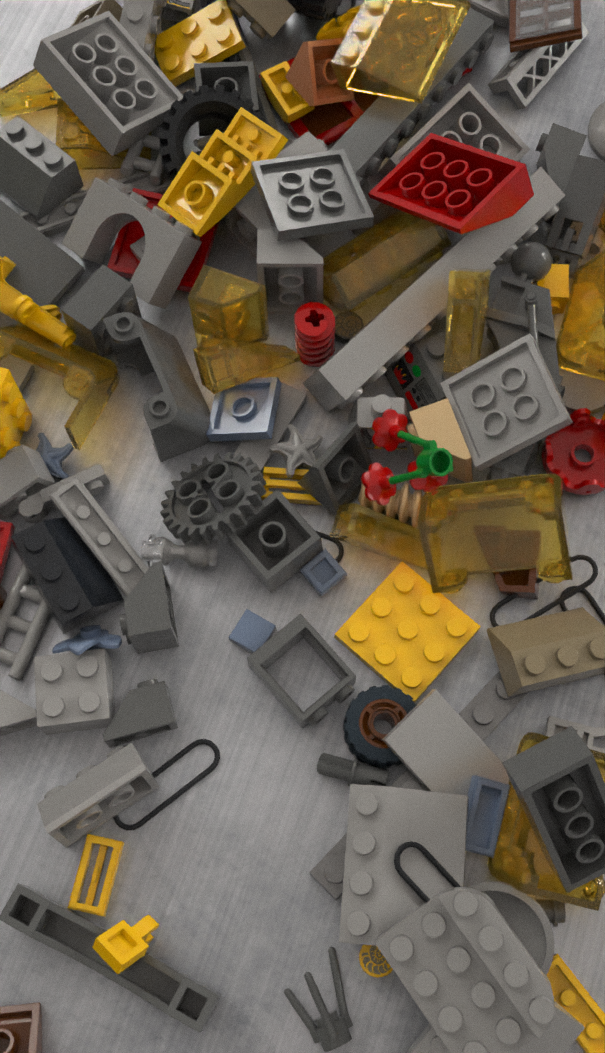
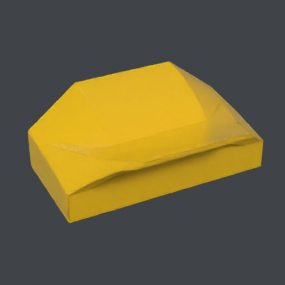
[260,61,315,123]

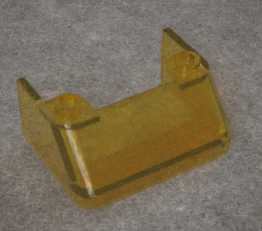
[0,323,120,450]

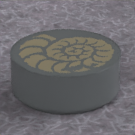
[335,311,364,344]

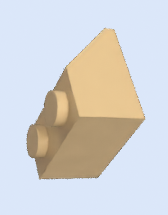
[406,398,473,483]

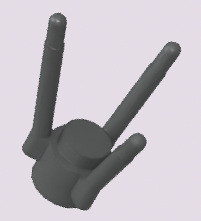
[284,946,353,1052]

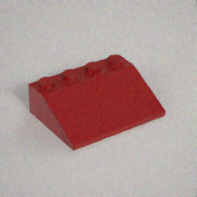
[368,133,534,235]

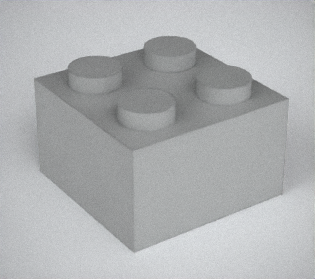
[34,648,115,735]

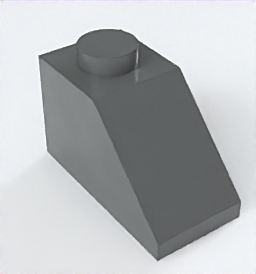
[103,679,178,748]

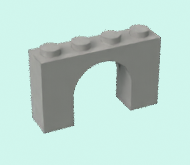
[62,177,202,309]

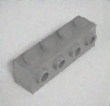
[119,0,167,61]

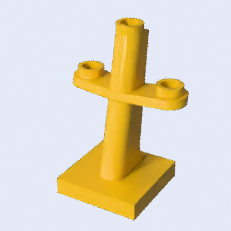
[0,256,76,349]

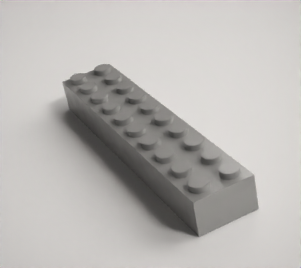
[302,167,566,412]

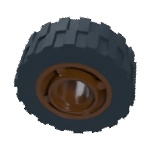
[343,685,417,769]

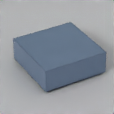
[300,548,347,597]
[229,609,276,653]

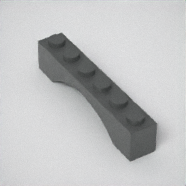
[0,883,222,1033]

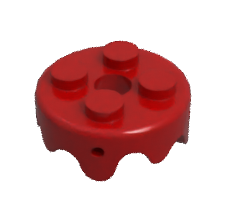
[541,408,605,495]

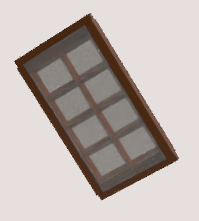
[509,0,583,53]

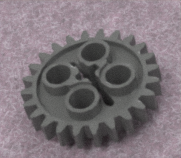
[160,452,266,545]

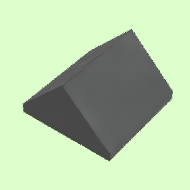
[298,422,372,516]

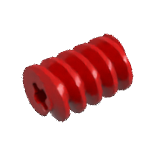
[294,302,335,367]

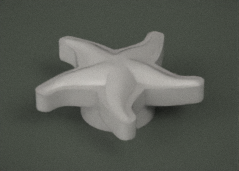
[269,424,323,478]

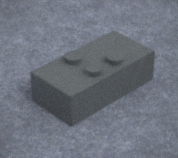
[502,726,605,893]

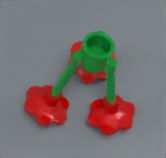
[361,409,454,506]

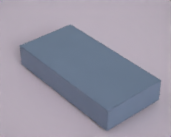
[466,775,510,858]

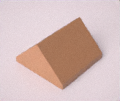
[285,37,355,106]

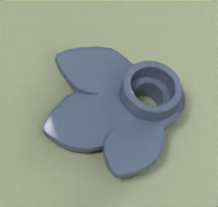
[52,625,122,655]

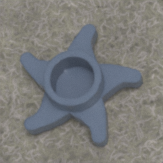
[36,432,74,480]

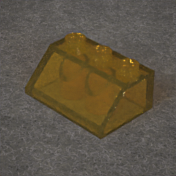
[188,265,269,356]

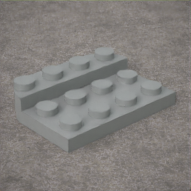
[374,887,555,1053]

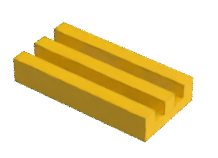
[261,467,322,505]
[67,834,124,917]

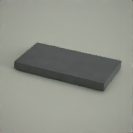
[0,200,85,306]

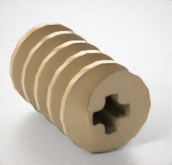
[358,470,431,529]

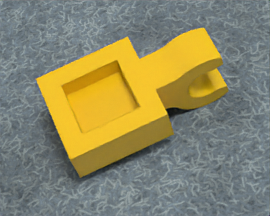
[92,915,159,975]

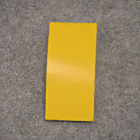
[157,107,289,237]

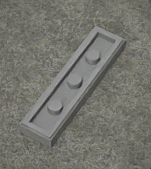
[49,475,149,597]

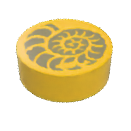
[359,945,393,978]

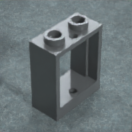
[247,613,356,729]

